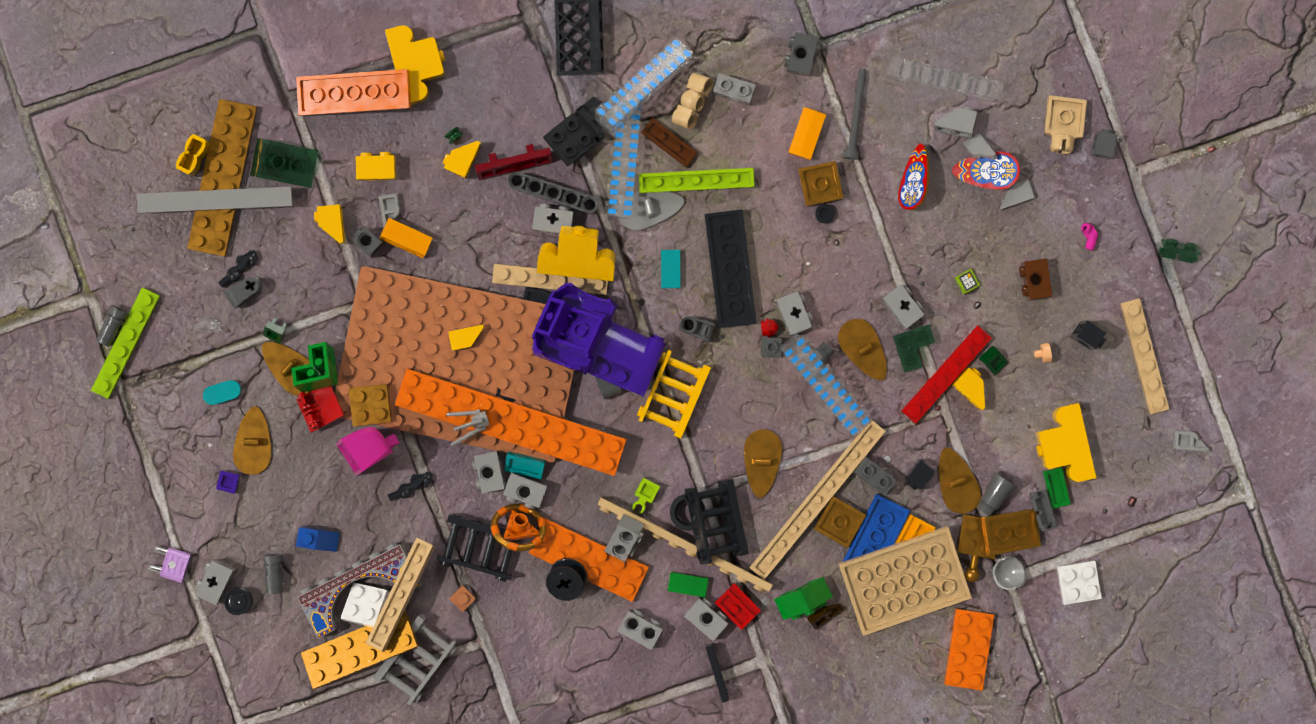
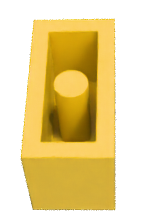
[356,152,397,181]

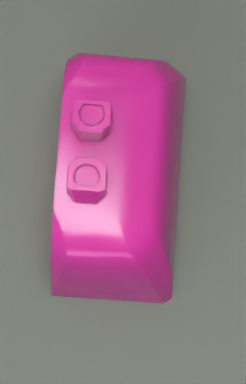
[336,427,400,476]

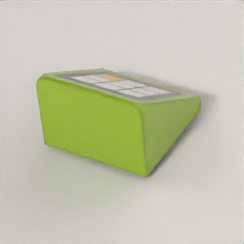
[954,269,980,294]

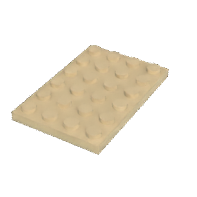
[838,526,972,636]

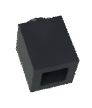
[905,460,935,490]

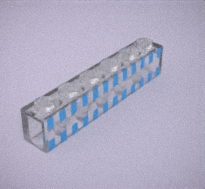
[595,38,693,135]
[605,101,641,220]
[779,333,871,437]

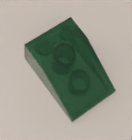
[250,138,318,188]

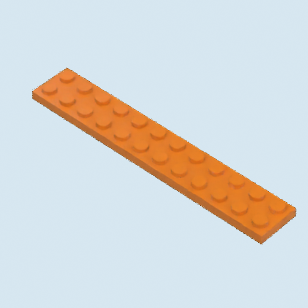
[395,368,627,476]

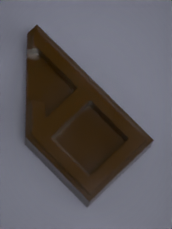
[807,603,844,630]

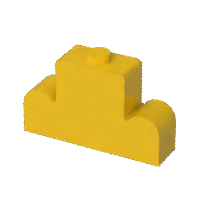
[385,25,445,105]
[537,226,616,281]
[1036,403,1096,482]

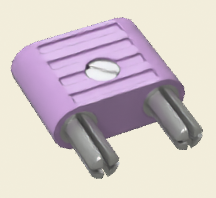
[148,546,192,583]

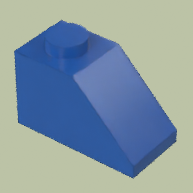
[296,526,340,552]

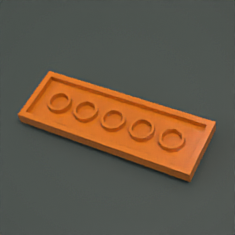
[296,69,411,116]
[529,518,649,602]

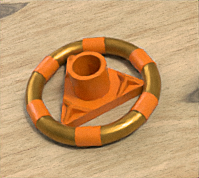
[491,504,547,551]

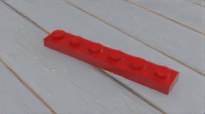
[901,325,992,424]

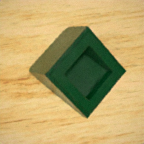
[979,346,1009,375]

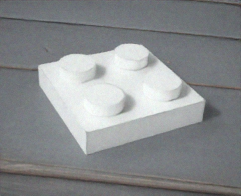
[1056,560,1102,605]
[341,582,390,628]

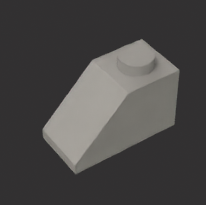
[934,107,977,139]

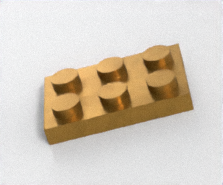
[981,508,1041,556]

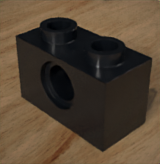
[1070,320,1106,350]

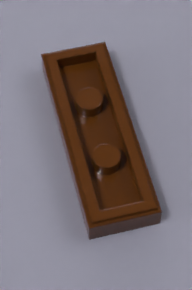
[641,118,698,168]

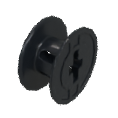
[546,558,587,601]

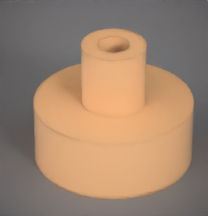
[1034,343,1052,363]

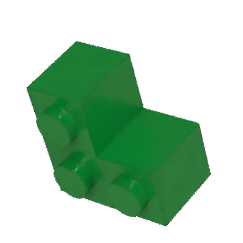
[292,342,338,392]
[774,576,832,620]

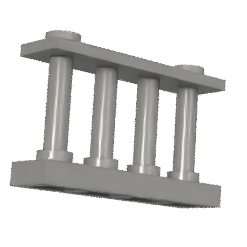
[373,614,457,705]

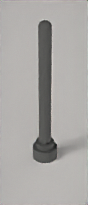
[843,68,866,160]

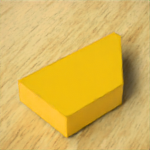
[448,324,484,351]

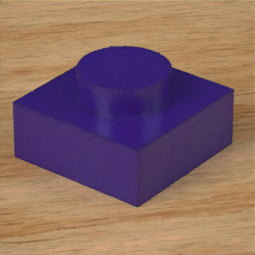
[216,470,240,494]

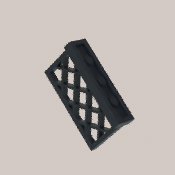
[555,0,604,76]

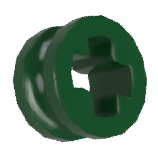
[444,126,464,145]

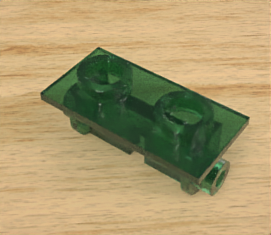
[1158,238,1201,264]

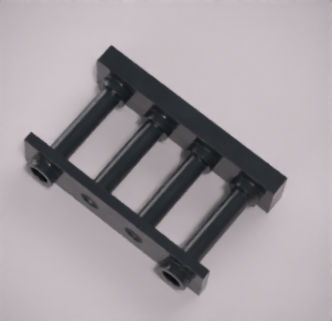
[684,479,749,565]
[436,513,522,582]

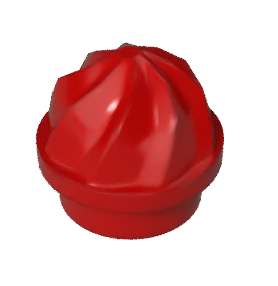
[761,318,779,338]

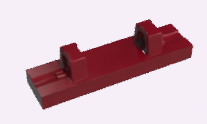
[475,144,553,180]

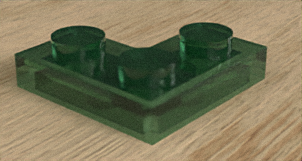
[892,324,935,373]

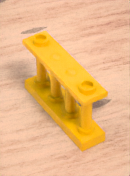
[636,350,711,438]

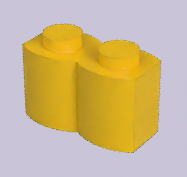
[176,134,210,176]

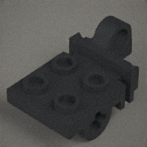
[543,97,607,167]

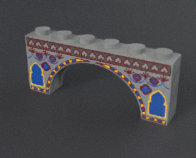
[297,542,423,638]

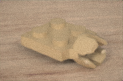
[1044,95,1087,154]

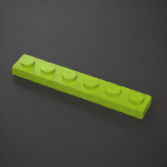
[639,168,754,194]
[91,287,161,399]

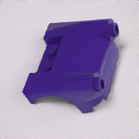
[532,283,618,375]
[587,320,666,398]

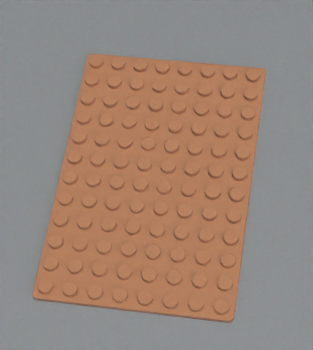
[335,266,574,462]

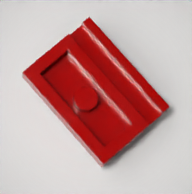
[714,583,761,630]

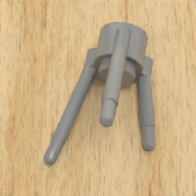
[446,409,490,446]

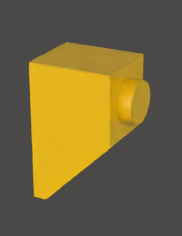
[443,141,482,179]
[314,204,346,244]
[952,368,985,411]

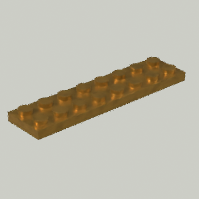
[187,99,258,257]

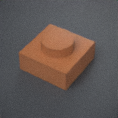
[449,585,476,612]

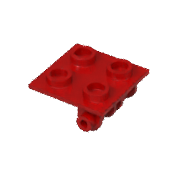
[296,386,344,433]

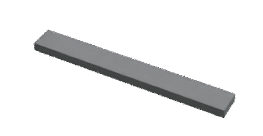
[137,187,293,213]

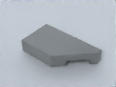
[963,133,997,160]
[999,180,1035,210]
[378,193,401,227]
[1173,430,1209,452]

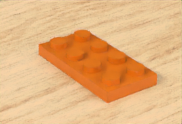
[944,608,994,691]

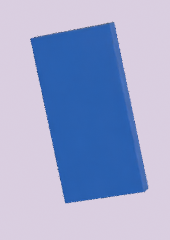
[842,494,910,562]

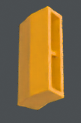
[789,107,826,160]
[379,218,433,259]

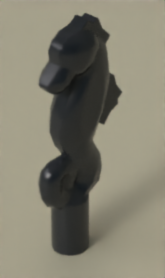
[218,250,258,288]
[388,472,433,501]

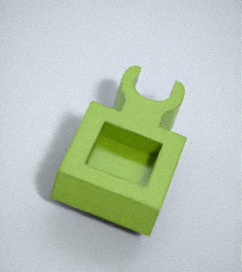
[632,478,660,513]

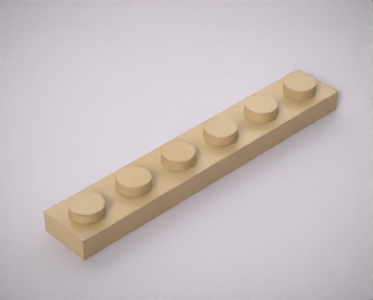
[492,264,608,295]
[1120,298,1169,414]
[366,538,435,652]

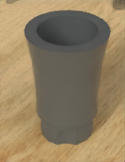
[976,472,1017,516]

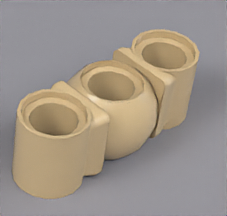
[672,73,713,130]

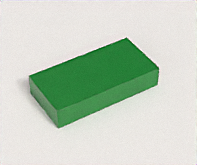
[1042,467,1071,509]
[667,572,708,597]

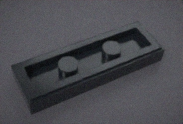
[705,643,729,703]

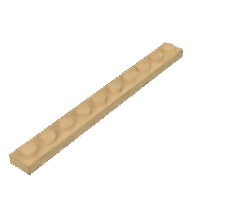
[749,419,886,580]
[597,497,772,593]

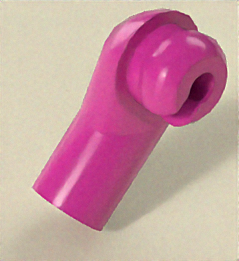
[1081,223,1098,251]

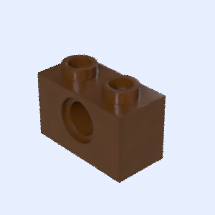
[1019,258,1052,300]

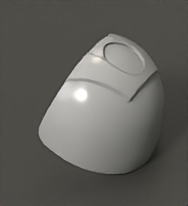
[992,556,1026,590]

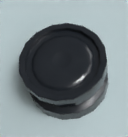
[224,587,253,615]

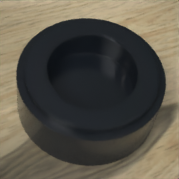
[815,204,834,224]

